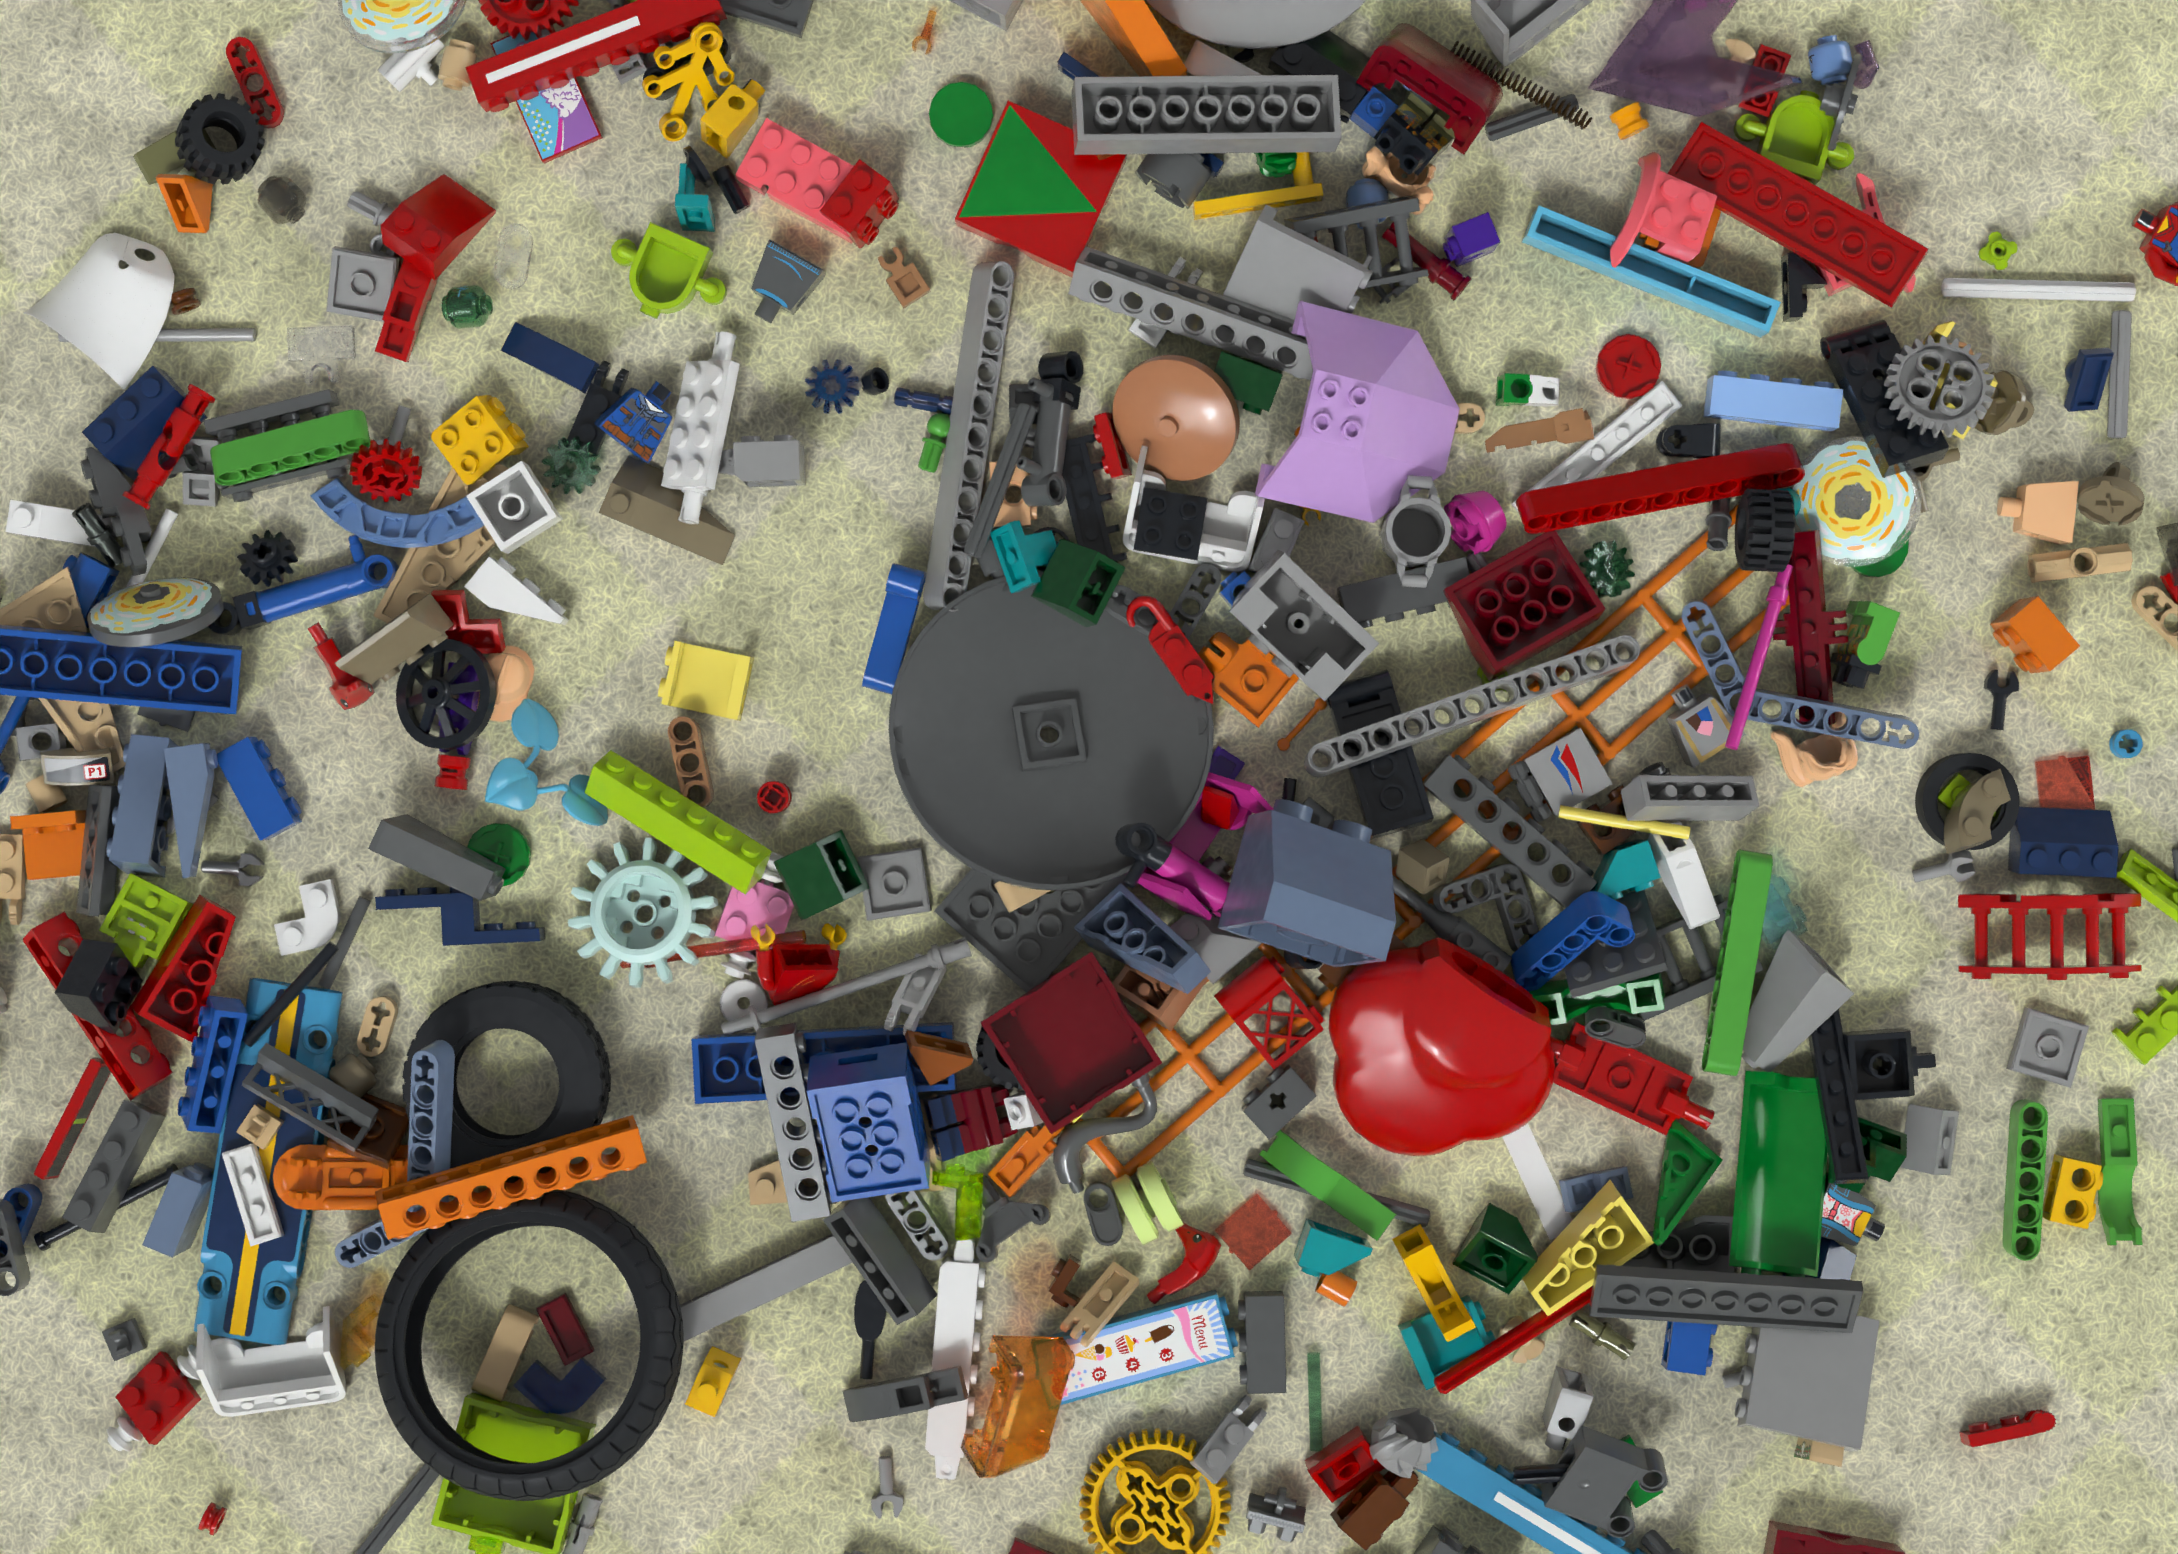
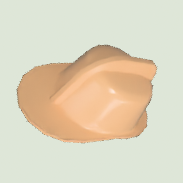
[477,645,534,722]

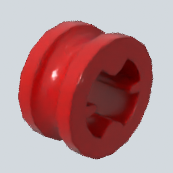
[198,1502,227,1536]

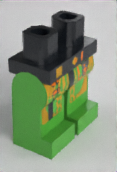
[1830,601,1900,689]

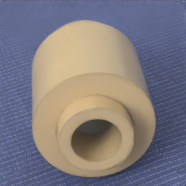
[438,39,477,91]

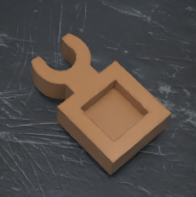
[878,247,931,309]

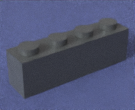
[1337,557,1470,628]
[62,1100,166,1233]
[823,1197,938,1325]

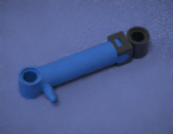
[208,535,399,635]

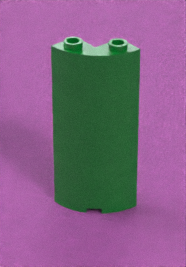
[1729,1071,1828,1278]

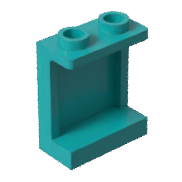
[1398,1295,1496,1390]

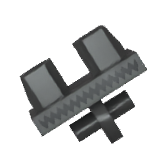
[1246,1486,1306,1542]

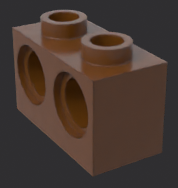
[1577,784,1637,855]

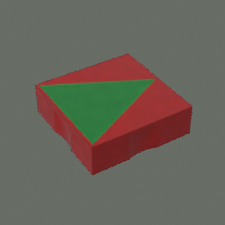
[955,100,1127,277]

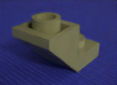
[133,128,216,185]

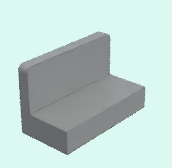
[1900,1104,1959,1175]

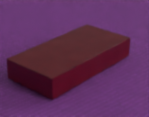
[536,1293,595,1366]

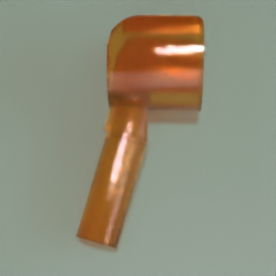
[912,10,936,55]

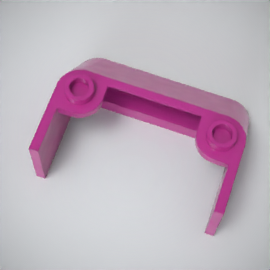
[1137,772,1273,921]

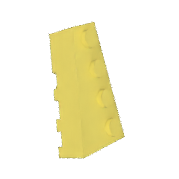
[1522,1180,1654,1316]

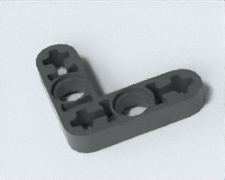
[1105,564,1222,639]
[1433,864,1539,952]

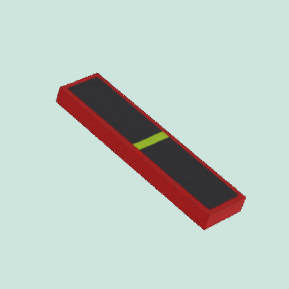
[34,1058,111,1180]

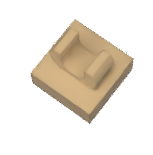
[236,1103,284,1150]

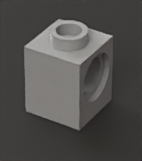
[15,723,66,761]

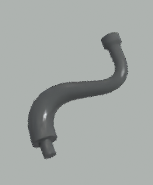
[1053,1073,1157,1194]

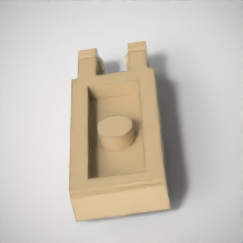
[0,834,26,925]

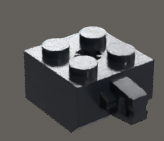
[1843,1028,1936,1100]

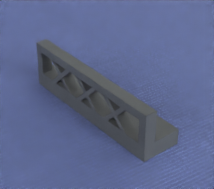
[76,784,120,917]
[242,1043,379,1152]

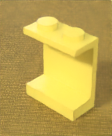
[658,641,754,721]

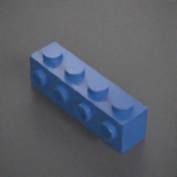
[178,996,248,1134]

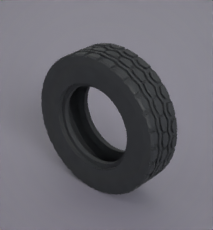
[402,981,611,1183]

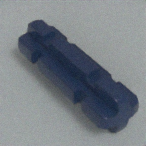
[894,387,953,415]

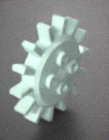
[568,838,718,988]

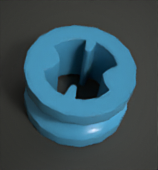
[2109,730,2143,758]

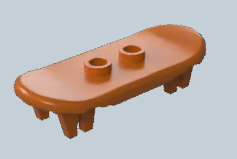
[273,1144,408,1210]

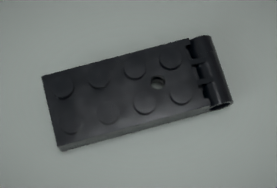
[1820,320,1950,478]
[1327,669,1434,840]

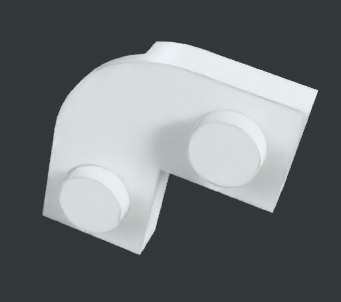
[274,879,340,956]

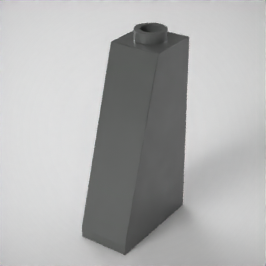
[368,814,506,901]

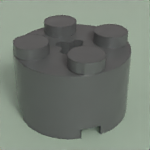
[1135,153,1212,209]

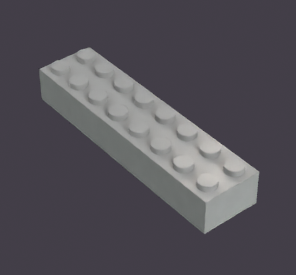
[1072,75,1342,155]

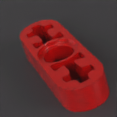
[226,37,284,128]

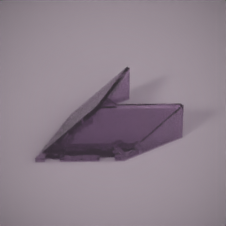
[1588,0,1802,117]

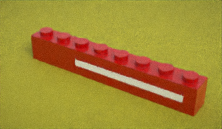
[465,0,727,112]

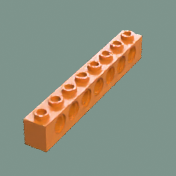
[375,1115,647,1240]

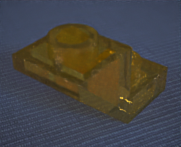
[340,1293,382,1370]

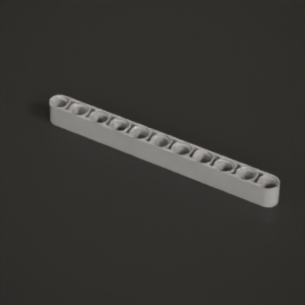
[923,261,1014,612]
[1304,635,1640,778]

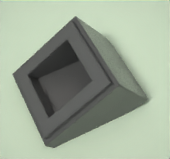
[1009,384,1039,424]

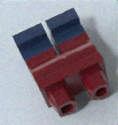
[922,1085,1018,1162]

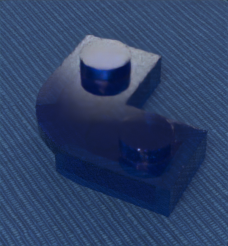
[513,1357,606,1414]

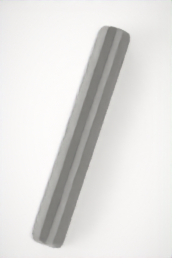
[2107,310,2132,439]

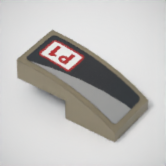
[40,747,114,786]

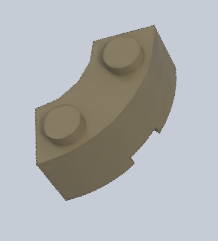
[1944,769,2011,854]

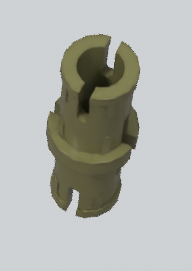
[1569,1308,1635,1360]

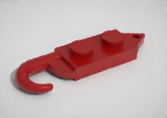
[1126,595,1214,704]

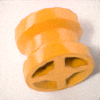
[1609,102,1649,140]

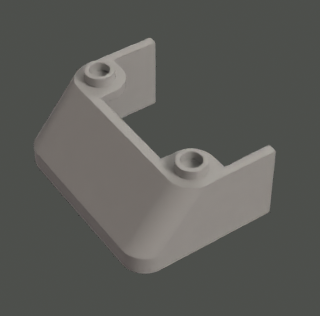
[1471,0,1593,67]

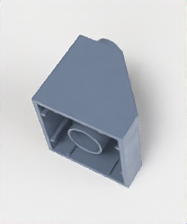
[1218,799,1396,967]

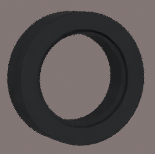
[1915,753,2020,850]

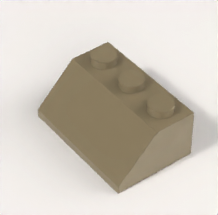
[335,593,454,684]

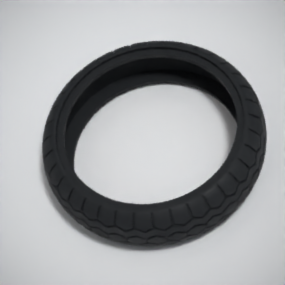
[375,1189,684,1501]

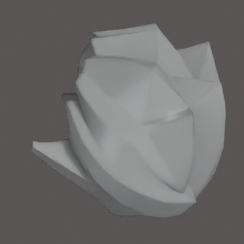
[1369,1408,1439,1478]

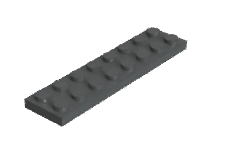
[1589,1264,1863,1333]

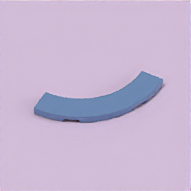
[310,477,484,548]

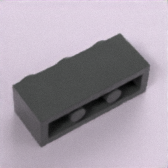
[1238,1291,1287,1394]

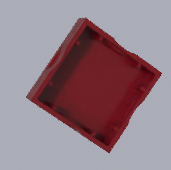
[980,952,1162,1134]

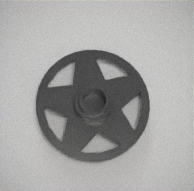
[1820,53,1862,151]

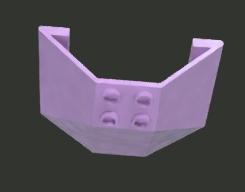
[1255,301,1460,523]

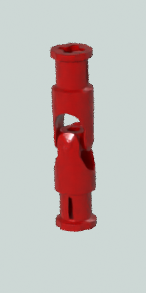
[122,384,216,510]

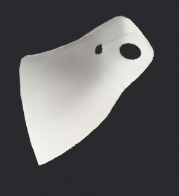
[24,233,174,390]

